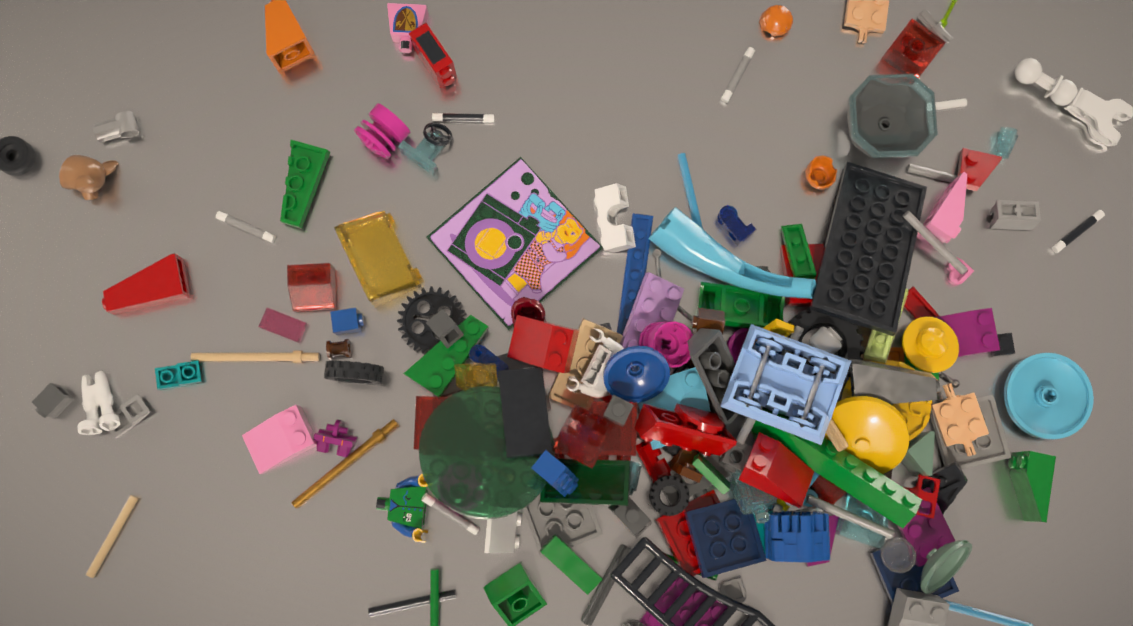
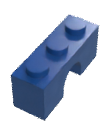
[531,450,579,497]

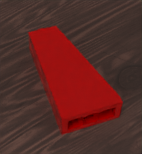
[102,253,189,315]

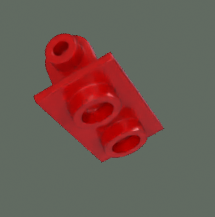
[635,440,672,483]

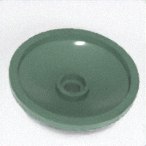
[920,540,972,594]

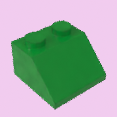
[483,563,547,626]

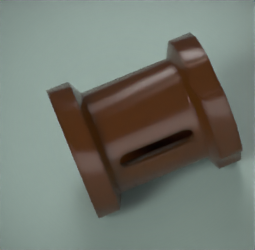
[326,339,351,360]

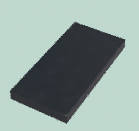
[498,368,552,459]

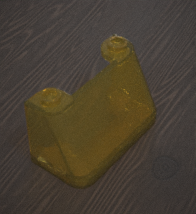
[334,210,422,308]

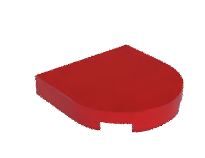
[674,403,725,434]

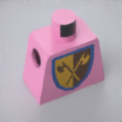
[387,3,429,53]

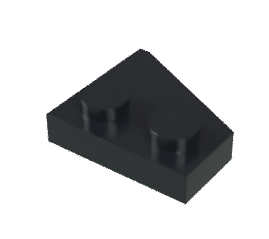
[916,461,968,515]

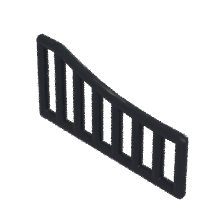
[611,537,775,626]

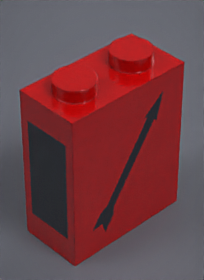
[409,23,457,88]

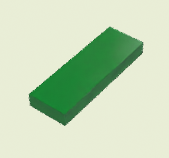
[781,224,816,279]
[540,534,603,595]

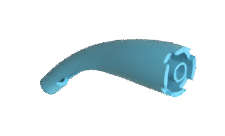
[649,207,816,299]

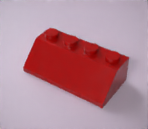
[634,404,737,456]

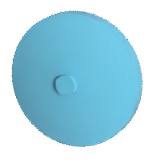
[1004,353,1094,440]

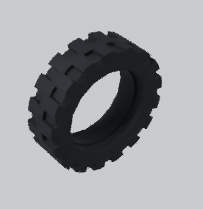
[324,360,384,384]

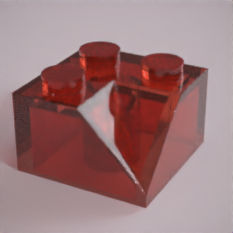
[882,18,946,82]

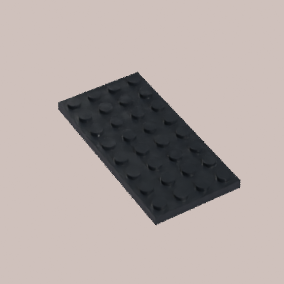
[809,162,927,336]

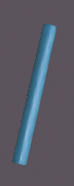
[677,153,703,229]
[945,600,1033,626]

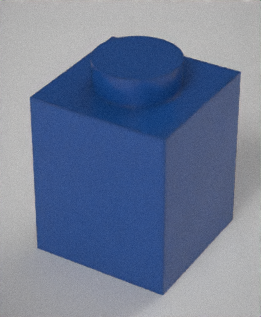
[330,308,365,335]

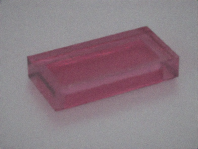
[258,308,307,343]

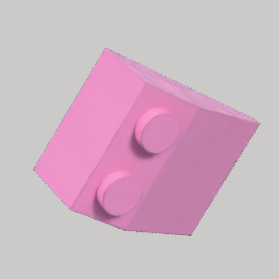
[918,172,967,244]
[242,405,317,474]

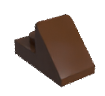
[668,449,703,483]

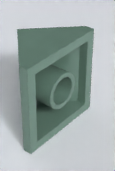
[901,431,935,477]

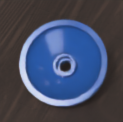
[603,346,670,403]

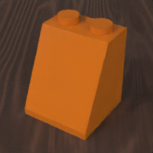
[265,0,315,72]

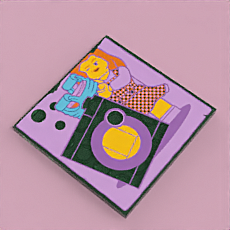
[426,157,603,331]

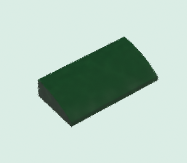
[540,459,632,506]

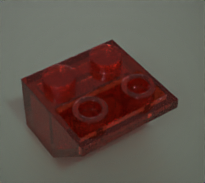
[287,263,336,312]
[553,404,614,469]

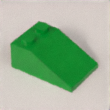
[1008,451,1056,523]

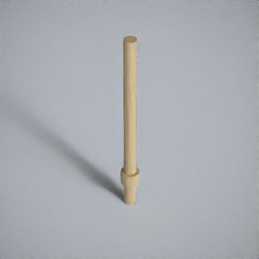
[191,350,320,363]

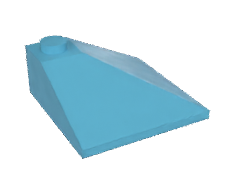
[637,367,711,450]

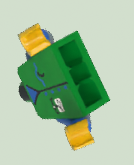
[376,473,433,543]

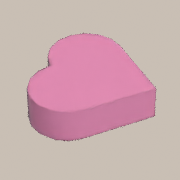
[946,257,974,286]

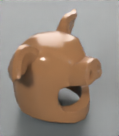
[59,155,118,200]

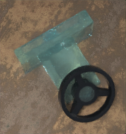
[398,122,452,176]

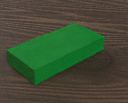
[692,452,730,495]

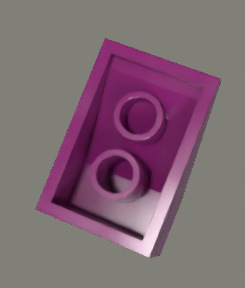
[934,308,1000,357]

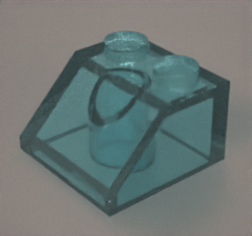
[835,492,888,549]

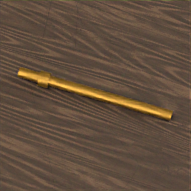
[291,419,399,509]

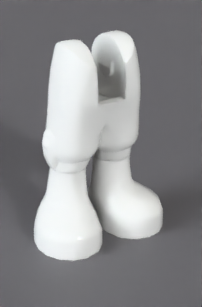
[77,371,120,435]

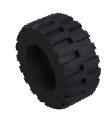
[782,308,865,382]

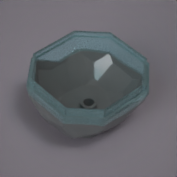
[847,74,938,158]

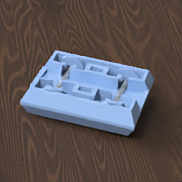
[720,324,851,445]

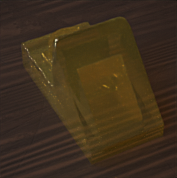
[454,364,498,391]

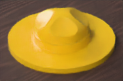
[902,317,959,373]

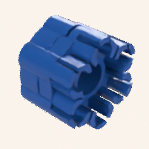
[764,511,831,563]

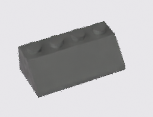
[687,328,739,427]

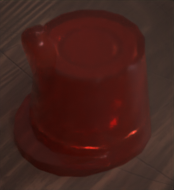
[809,475,846,505]

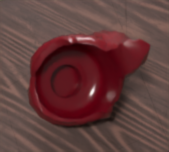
[511,297,547,326]

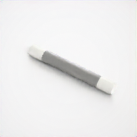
[721,47,755,103]
[216,211,276,243]
[421,493,480,535]

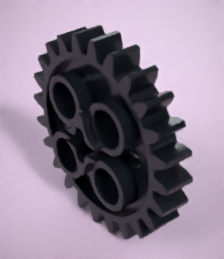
[397,286,466,355]

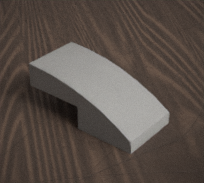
[110,394,151,439]

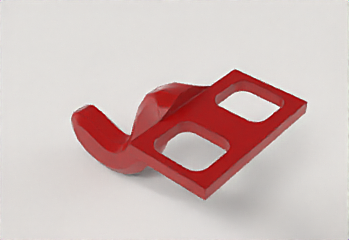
[903,474,940,519]

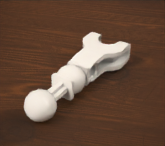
[1014,58,1133,147]

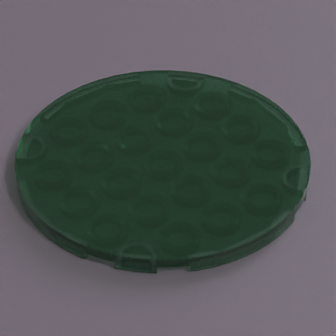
[419,386,555,519]

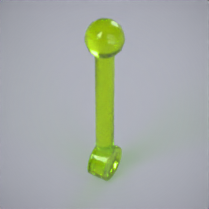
[940,0,957,28]

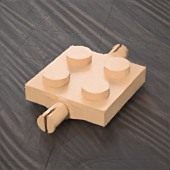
[844,0,889,44]
[931,383,989,456]

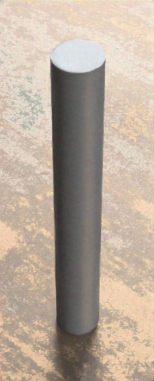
[907,164,957,182]

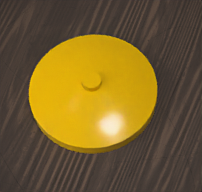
[824,396,909,474]

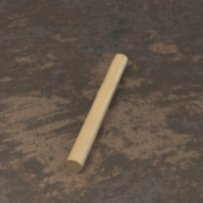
[86,495,139,578]

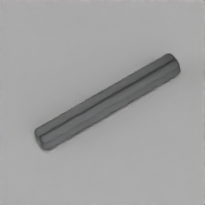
[581,544,631,626]

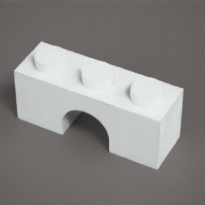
[594,183,636,253]

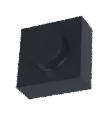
[991,333,1015,357]

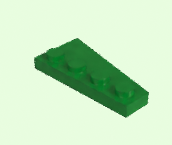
[280,140,331,229]
[403,315,489,398]

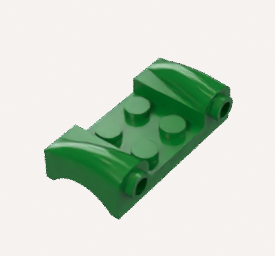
[697,282,785,328]

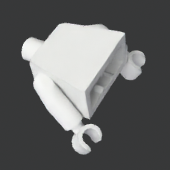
[566,328,624,398]

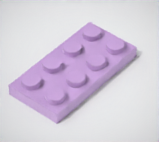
[620,272,684,349]

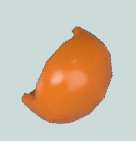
[759,5,793,36]
[805,155,837,190]

